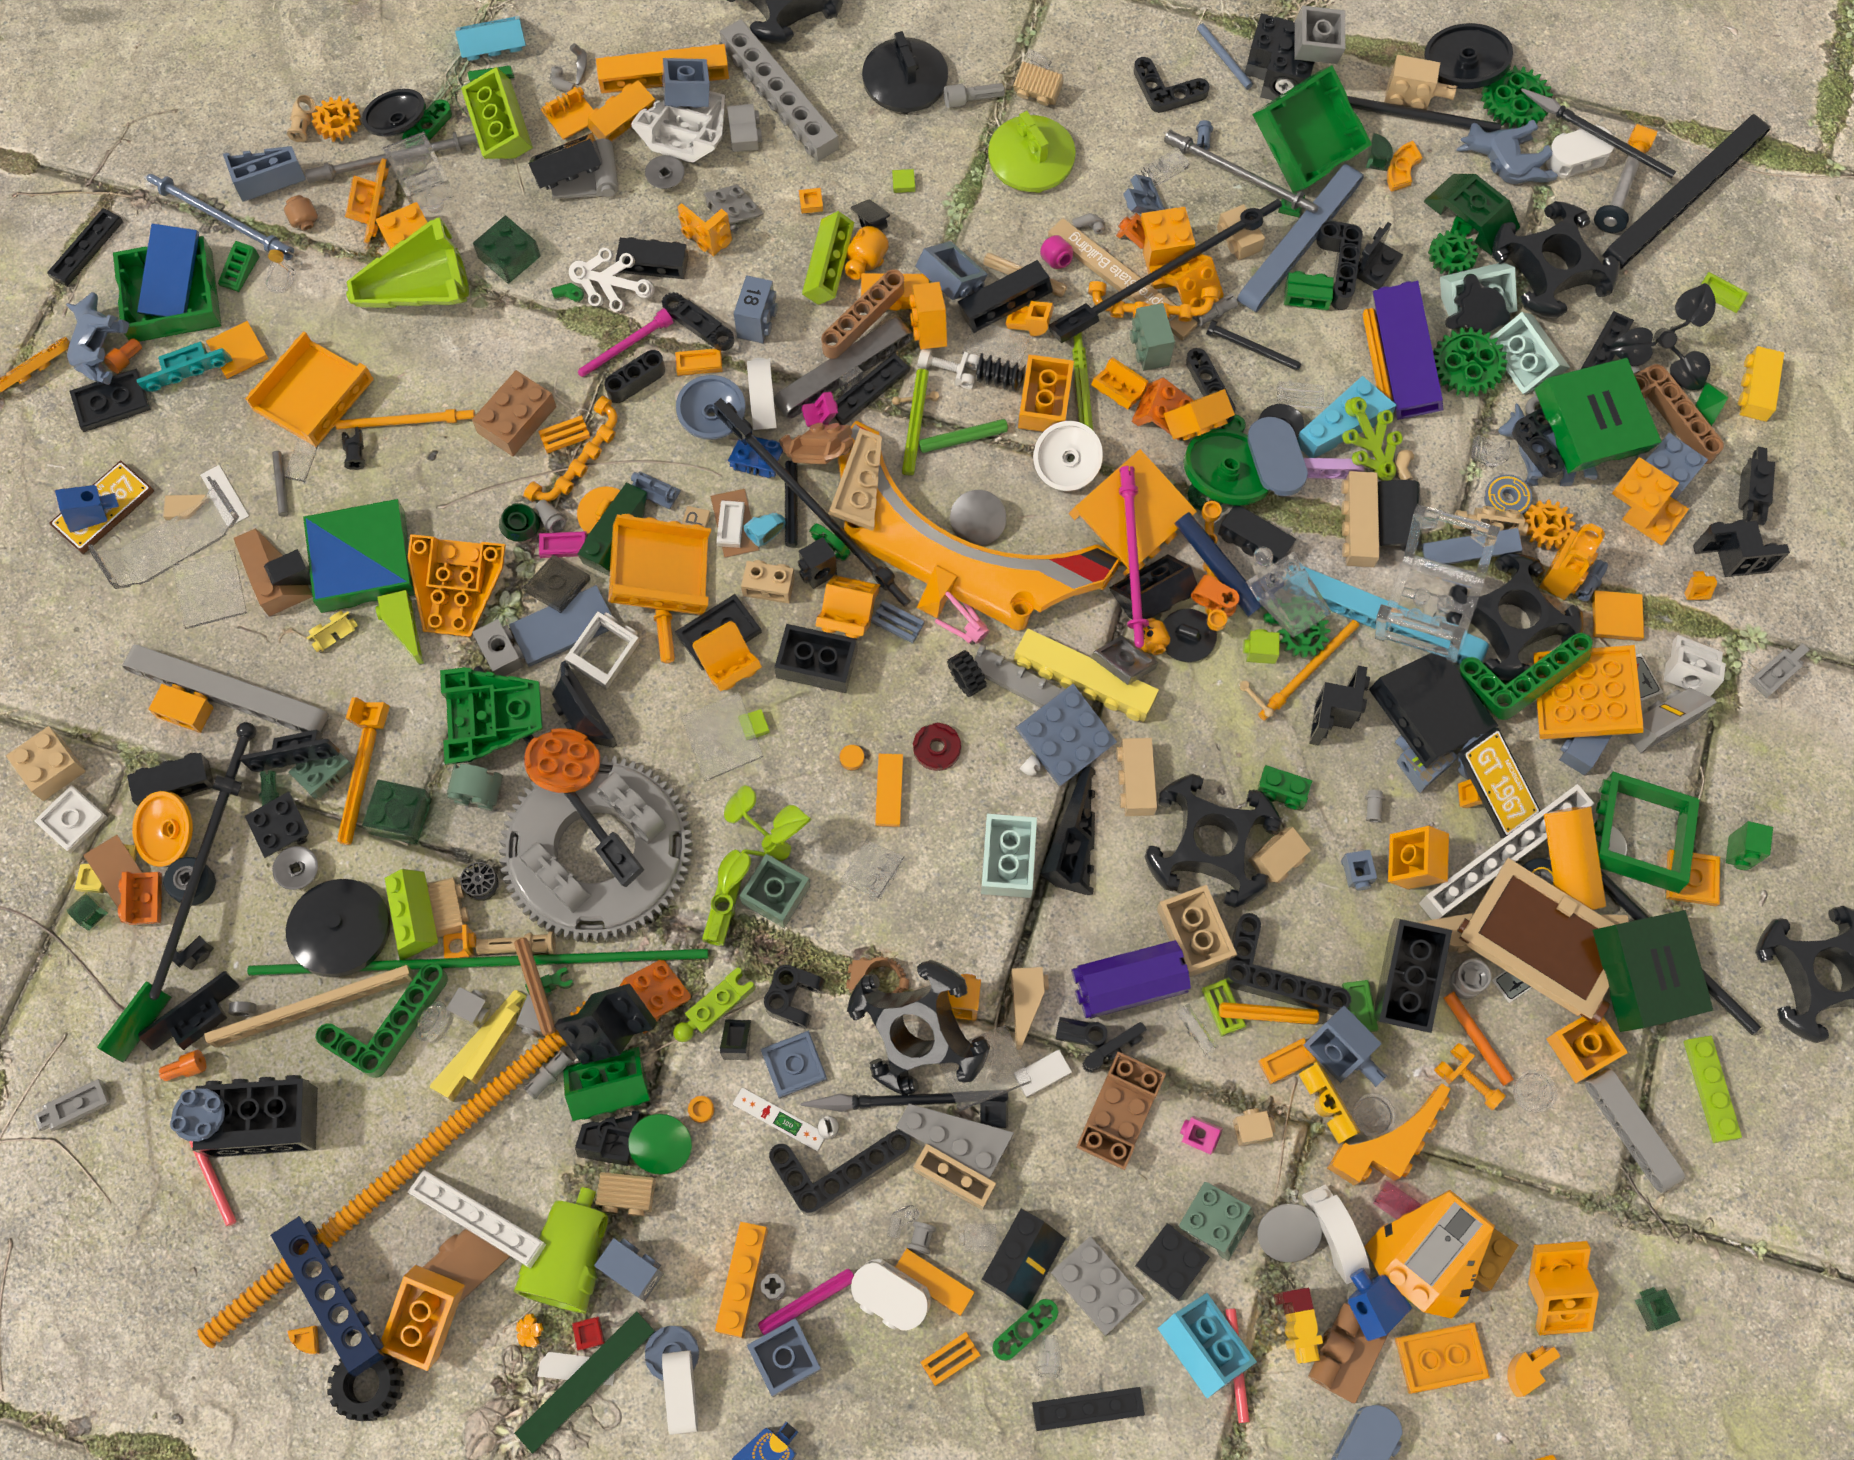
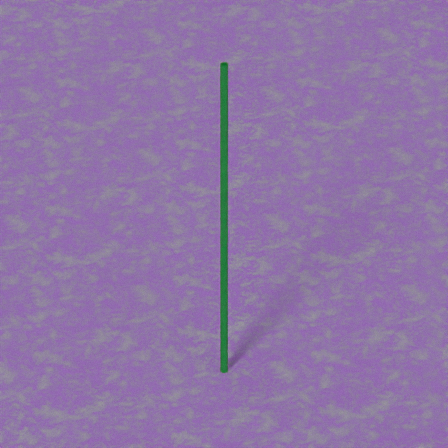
[247,949,709,976]

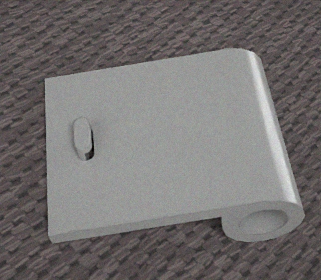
[551,139,619,199]

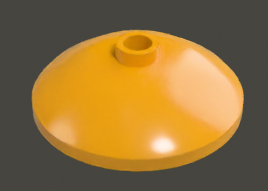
[132,791,193,867]

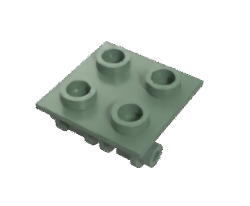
[288,753,353,799]

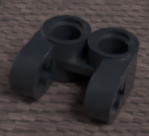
[764,965,826,1029]

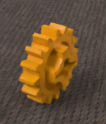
[312,96,361,142]
[1523,499,1576,550]

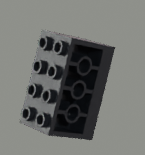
[192,1075,318,1158]

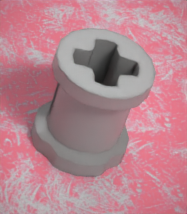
[907,1221,936,1255]
[760,1273,786,1301]

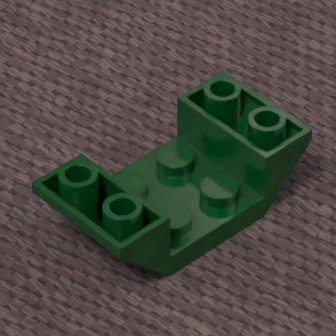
[1424,174,1520,256]

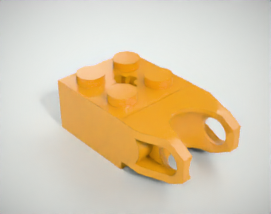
[1539,523,1605,600]

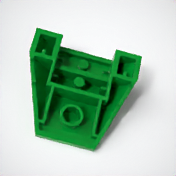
[440,667,543,765]

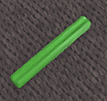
[919,419,1008,453]

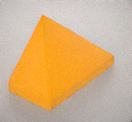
[917,565,958,619]

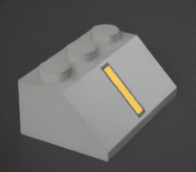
[1626,687,1717,754]

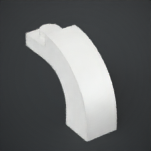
[747,358,776,430]
[1302,1185,1371,1284]

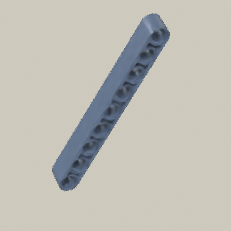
[1237,163,1364,312]

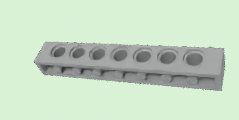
[719,19,839,162]

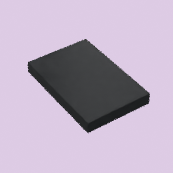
[69,368,151,432]
[675,594,762,671]

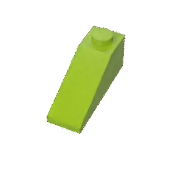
[375,590,424,665]

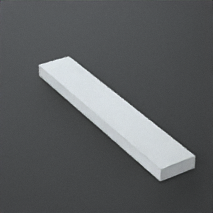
[408,1170,546,1269]

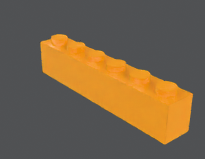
[596,44,729,94]

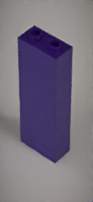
[1373,281,1444,420]

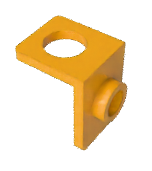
[443,924,477,958]

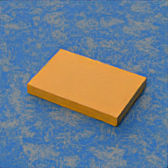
[1395,1322,1490,1394]

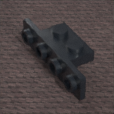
[240,729,340,772]
[138,971,240,1051]

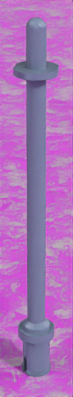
[146,174,294,261]

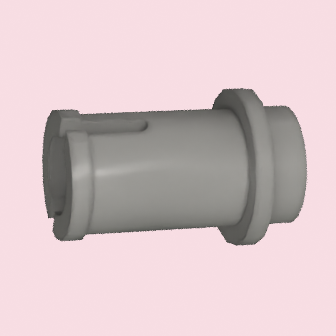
[1365,790,1385,823]

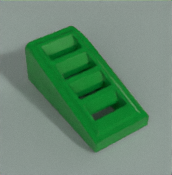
[218,241,260,292]

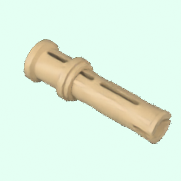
[476,931,556,955]

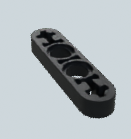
[1186,348,1236,423]

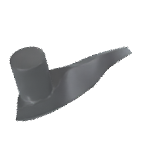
[570,43,587,85]

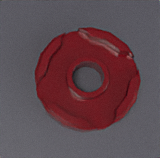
[913,722,962,771]

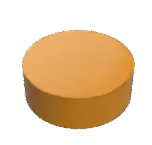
[840,745,864,770]
[688,1096,715,1123]

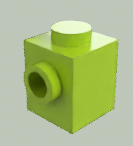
[1243,629,1280,664]

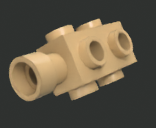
[1453,506,1528,538]

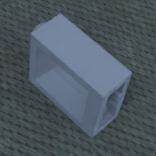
[915,241,988,300]

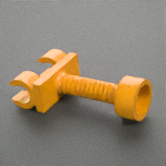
[1434,1043,1506,1110]

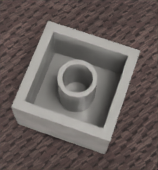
[1295,6,1345,64]

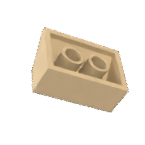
[1157,885,1237,978]

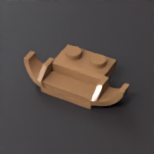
[779,423,853,464]

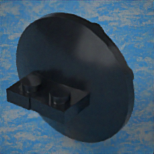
[862,31,948,114]

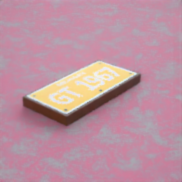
[49,460,155,555]

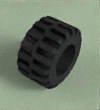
[327,1353,404,1422]

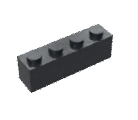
[958,260,1053,333]

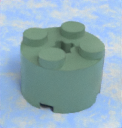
[446,764,503,811]

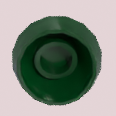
[499,503,540,542]

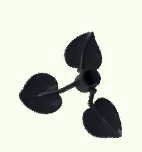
[1609,283,1716,390]

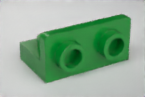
[1257,765,1312,810]

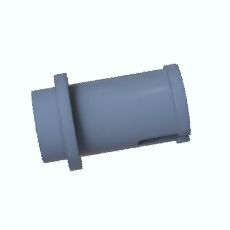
[1196,120,1213,150]

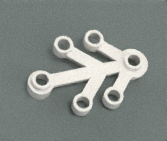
[569,248,655,312]

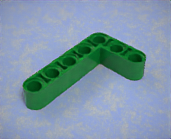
[1460,633,1593,720]
[315,962,448,1078]

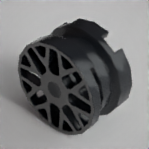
[460,862,499,901]

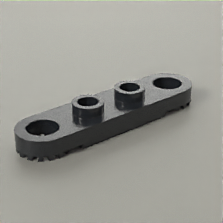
[662,292,734,351]

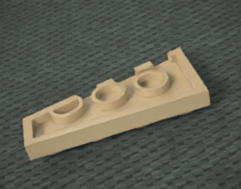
[828,428,882,531]

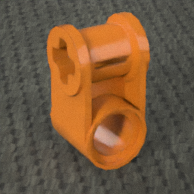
[1191,575,1239,617]

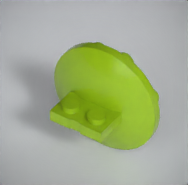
[988,111,1076,193]

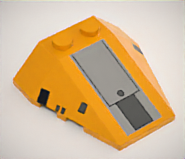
[1364,1190,1495,1319]

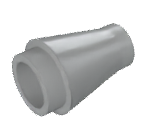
[535,500,566,533]

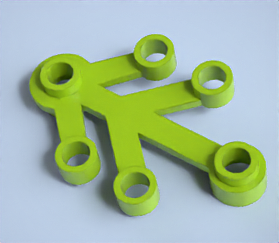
[1342,397,1403,481]

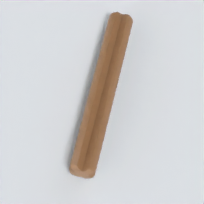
[514,938,556,1036]

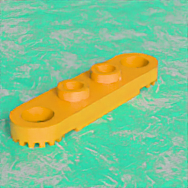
[0,337,70,392]

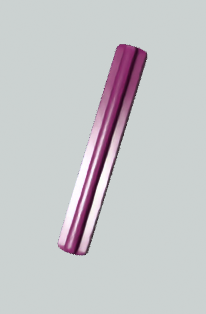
[758,1268,854,1335]

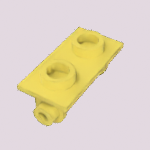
[306,610,358,652]

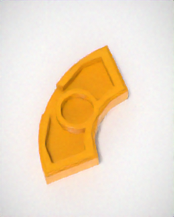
[1387,141,1423,192]

